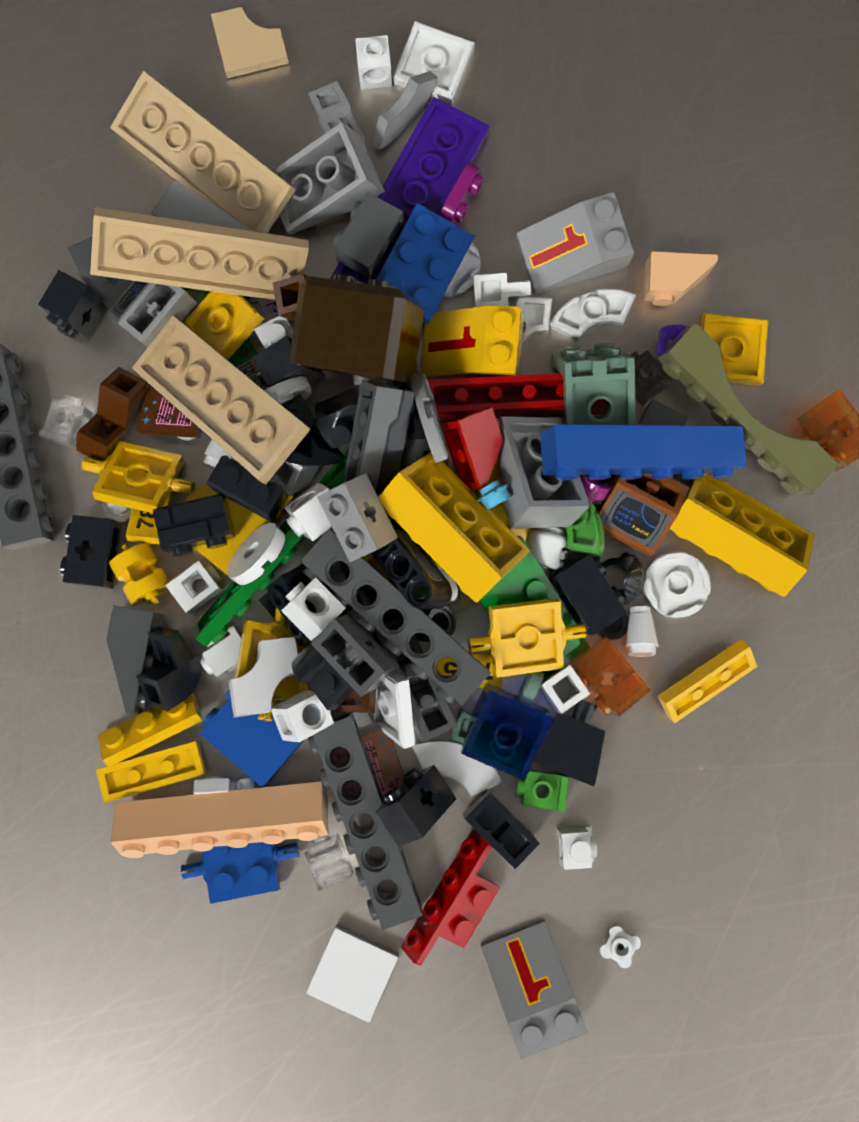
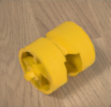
[109,543,170,606]

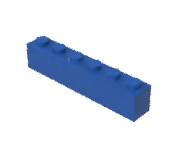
[540,425,747,480]

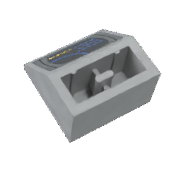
[107,281,198,348]

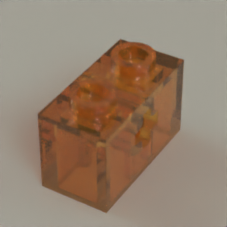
[796,389,859,472]
[571,637,651,717]

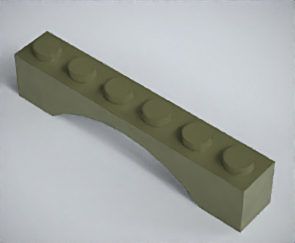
[657,323,839,495]

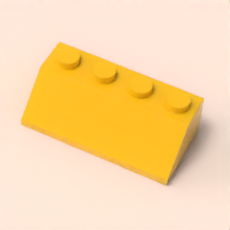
[378,452,530,603]
[670,474,815,597]

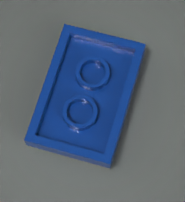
[376,203,475,325]

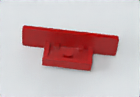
[401,829,500,966]

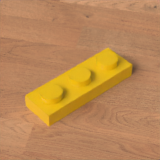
[658,639,757,724]
[98,693,202,767]
[96,740,207,803]

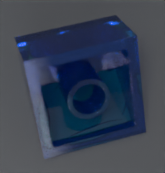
[461,682,554,781]

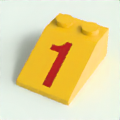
[420,306,524,380]

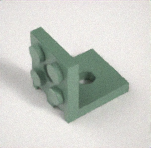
[552,343,636,425]

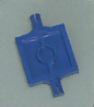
[181,842,300,904]

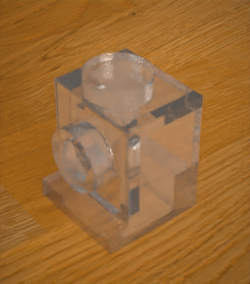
[39,395,93,449]

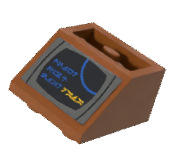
[598,474,689,557]

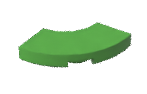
[565,502,605,557]

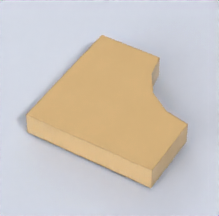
[211,7,289,79]

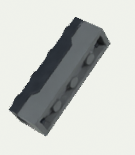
[344,380,415,519]

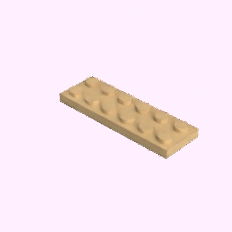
[110,71,296,234]
[90,207,309,300]
[132,316,310,484]

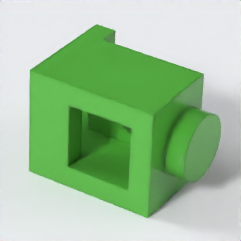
[515,769,569,812]

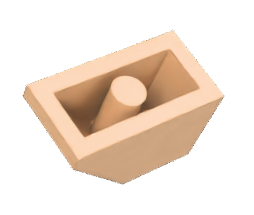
[644,251,718,306]

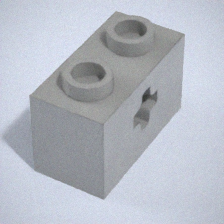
[317,473,398,562]

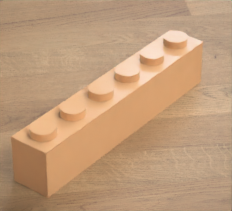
[110,781,328,858]

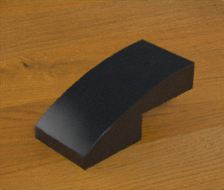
[285,431,345,466]

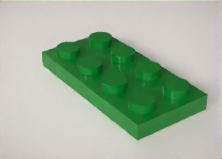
[479,535,590,680]

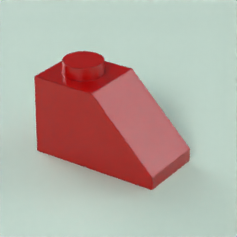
[441,408,503,490]

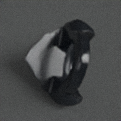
[602,552,645,606]

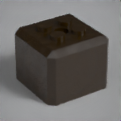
[289,274,424,384]

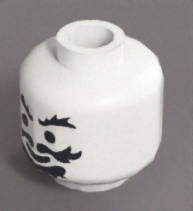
[527,527,569,576]

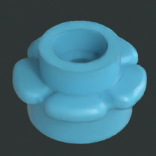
[477,480,511,511]

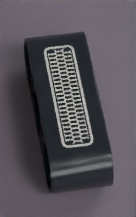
[371,526,452,609]

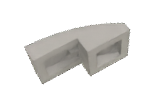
[308,81,366,145]

